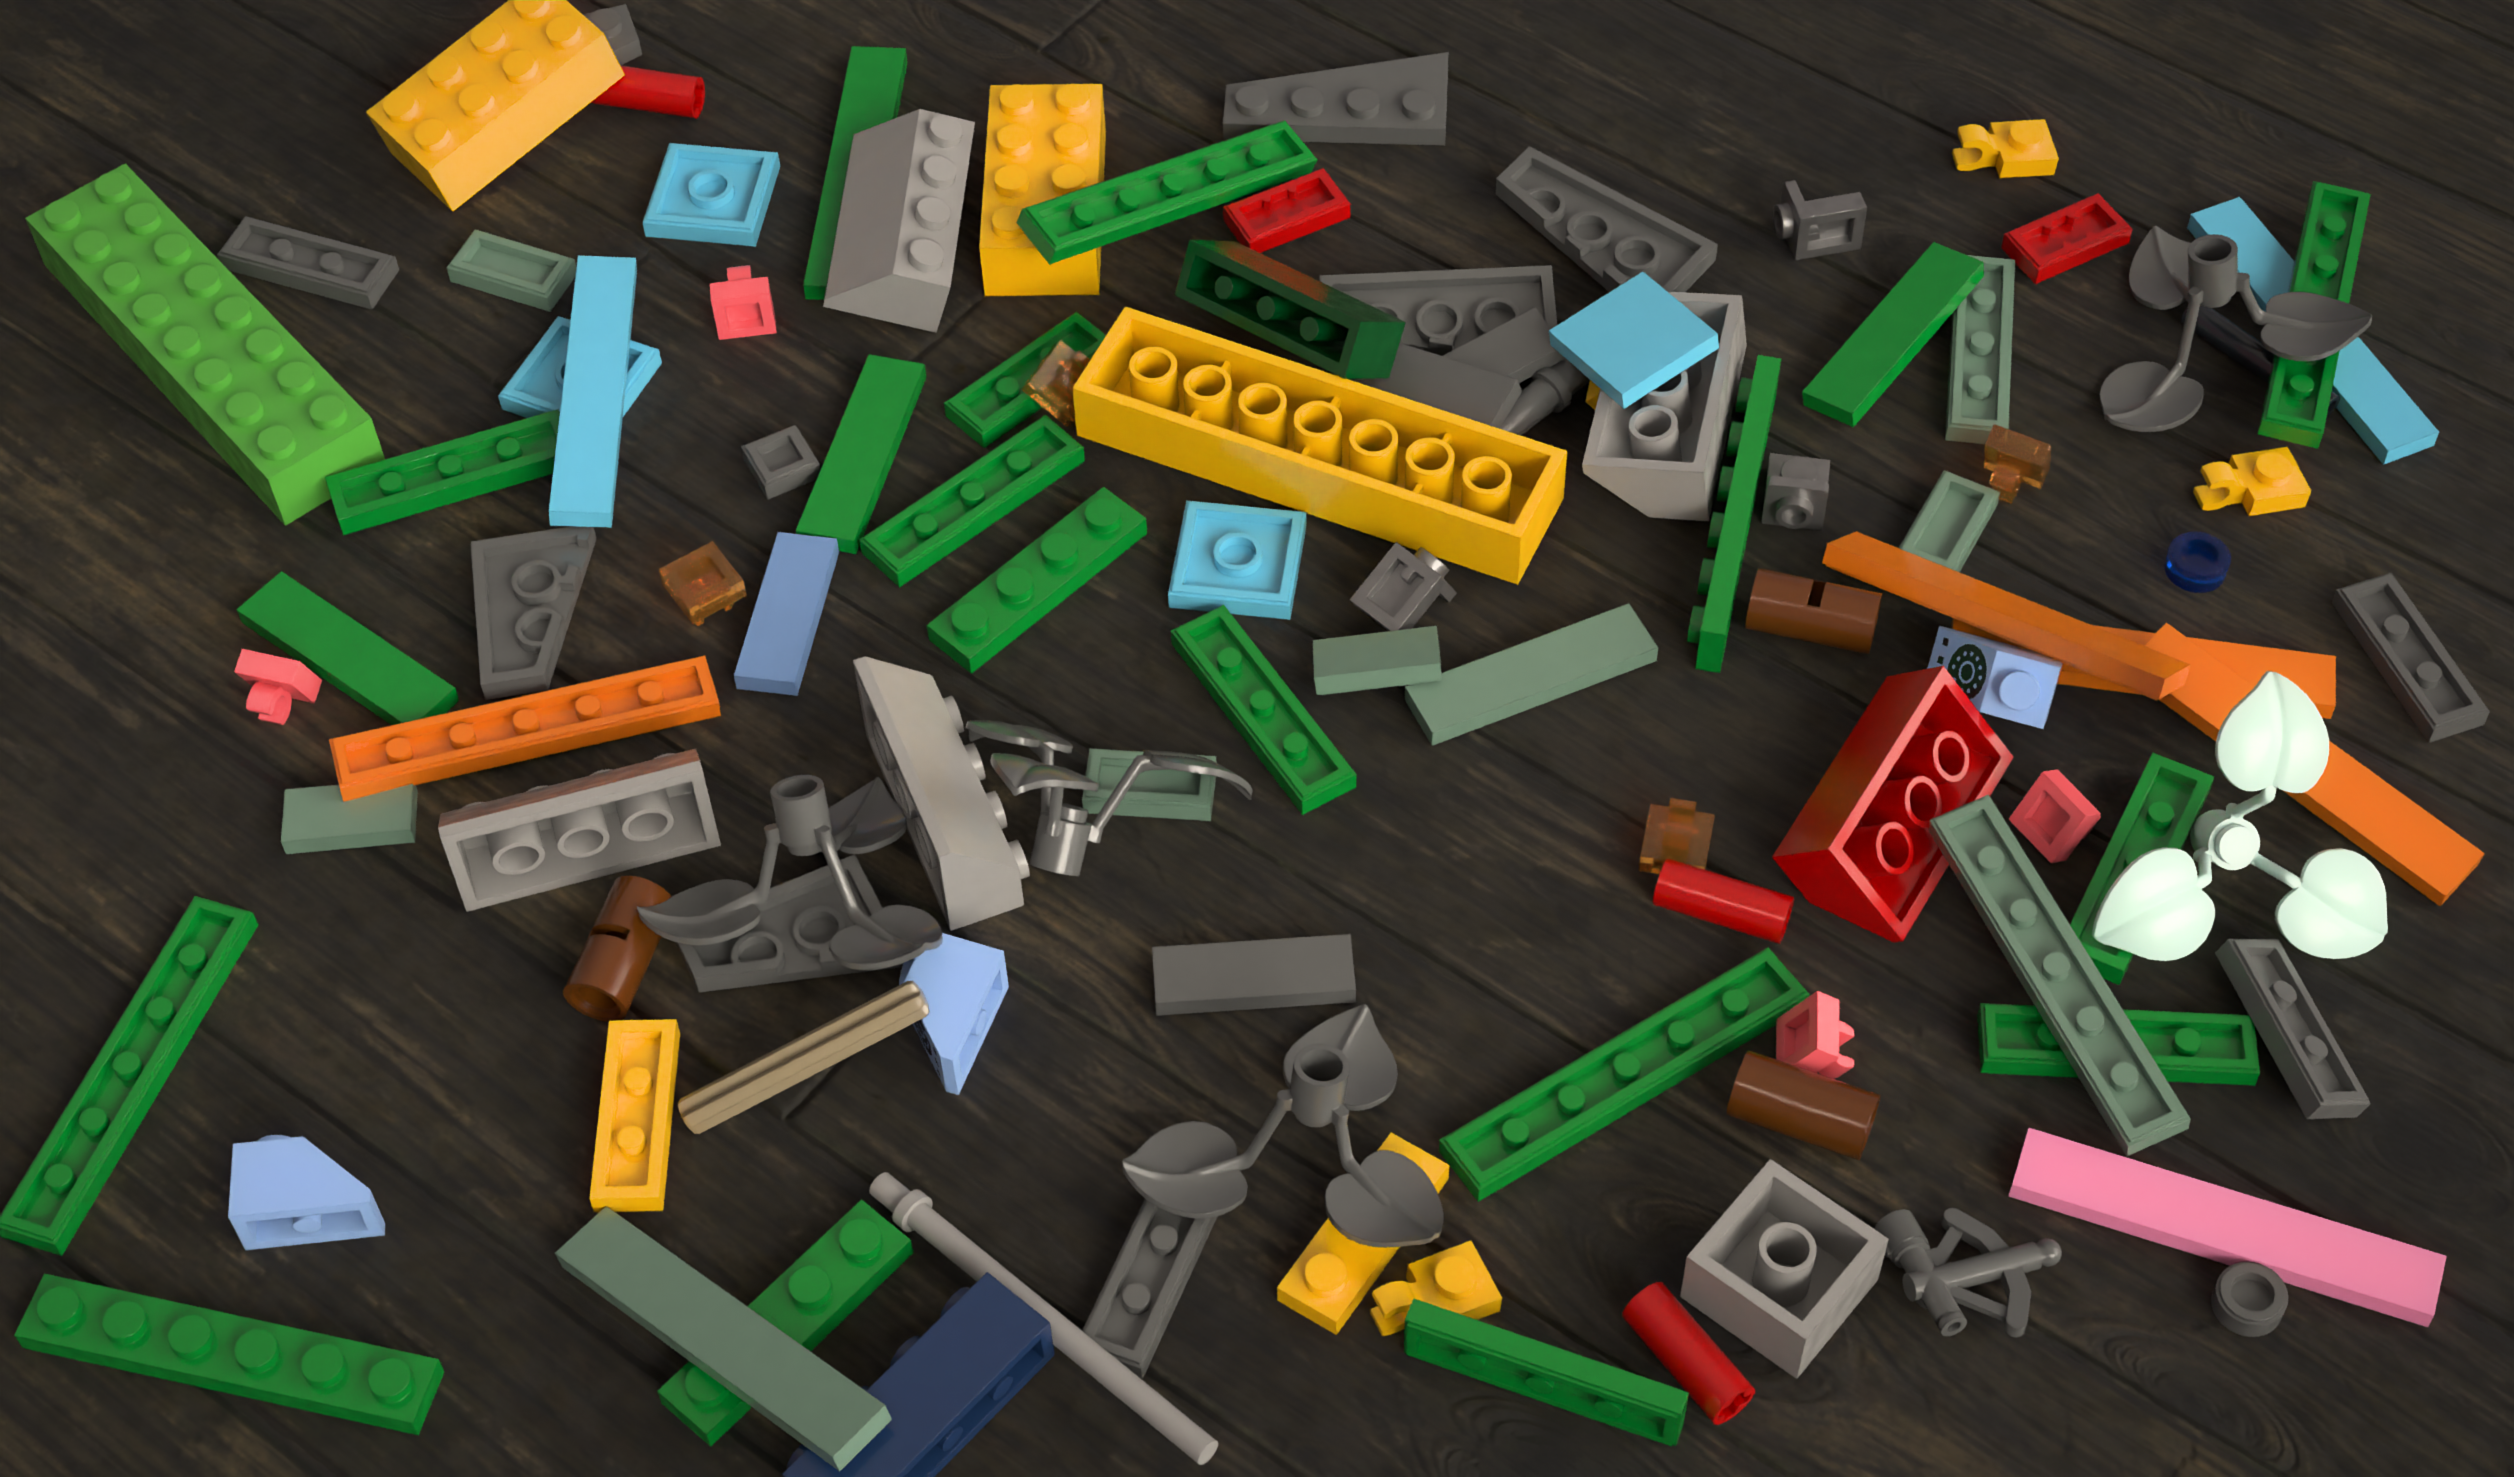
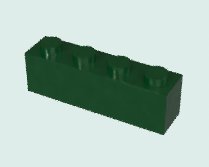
[1174,240,1406,379]

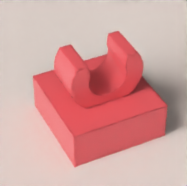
[710,265,777,340]
[234,649,322,725]
[2009,769,2101,864]
[1776,991,1854,1079]

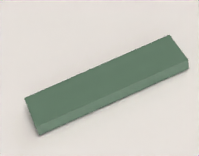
[1945,255,2015,446]
[1405,603,1658,746]

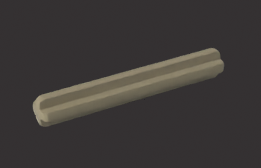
[678,981,930,1134]

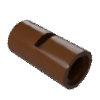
[1745,568,1882,655]
[563,876,672,1022]
[1727,1050,1881,1160]

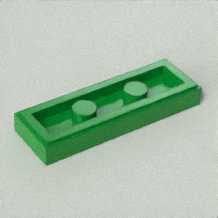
[944,312,1106,448]

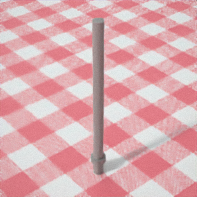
[869,1172,1218,1465]

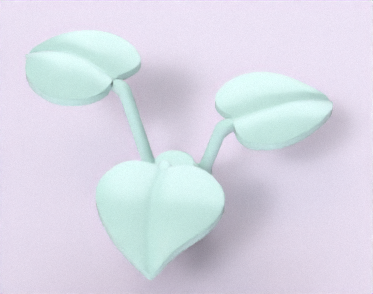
[2092,671,2388,961]

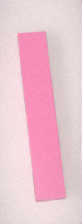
[2008,1128,2447,1327]

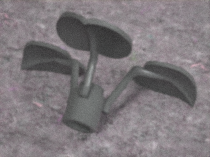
[2100,226,2372,432]
[965,720,1253,876]
[637,775,943,970]
[1122,1004,1444,1248]

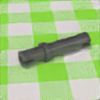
[1500,359,1590,436]

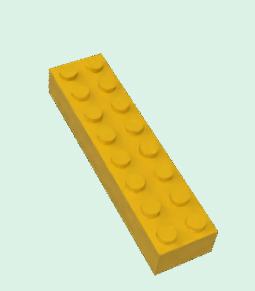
[1073,307,1567,585]

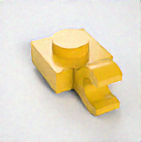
[1952,119,2059,178]
[2193,447,2311,516]
[1370,1240,1502,1336]

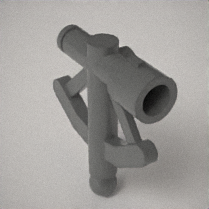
[1875,1208,2062,1337]

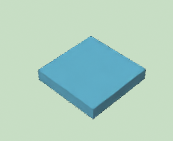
[643,143,780,247]
[1549,272,1719,409]
[498,316,662,418]
[1168,500,1307,620]

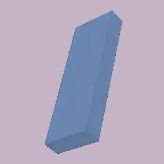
[734,532,839,696]

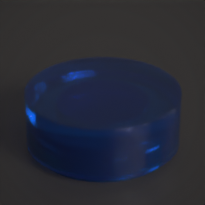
[2164,532,2231,593]

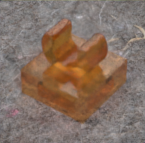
[1021,340,1090,427]
[1984,424,2051,504]
[659,541,747,626]
[1639,798,1715,874]

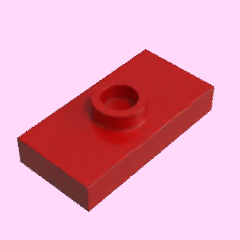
[1223,168,1350,253]
[2001,193,2133,284]

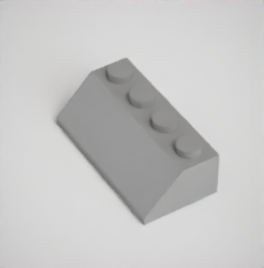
[823,109,975,333]
[1582,292,1747,521]
[853,656,1030,931]
[438,749,721,912]

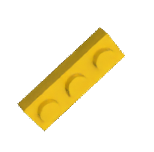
[589,1019,680,1212]
[1277,1133,1449,1335]

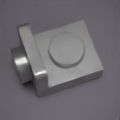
[1773,180,1867,260]
[1762,453,1830,531]
[1350,542,1457,631]

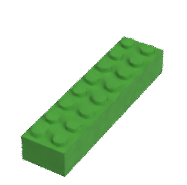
[25,163,385,526]

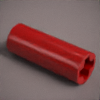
[591,65,705,119]
[1653,858,1794,944]
[1622,1282,1755,1425]

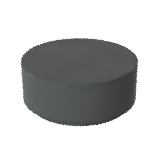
[2211,1262,2288,1337]

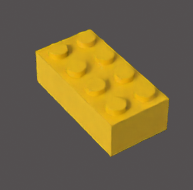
[366,0,625,212]
[979,84,1106,296]

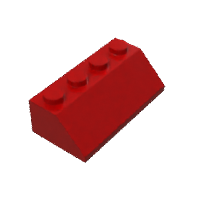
[1772,666,2014,943]

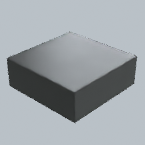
[741,425,821,500]

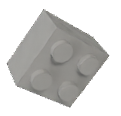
[1680,1159,1889,1379]

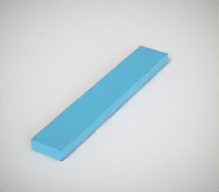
[2187,197,2439,465]
[549,255,637,528]

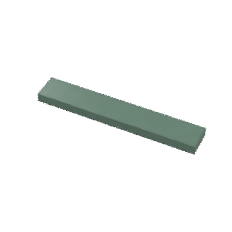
[1929,794,2191,1157]
[555,1206,892,1472]

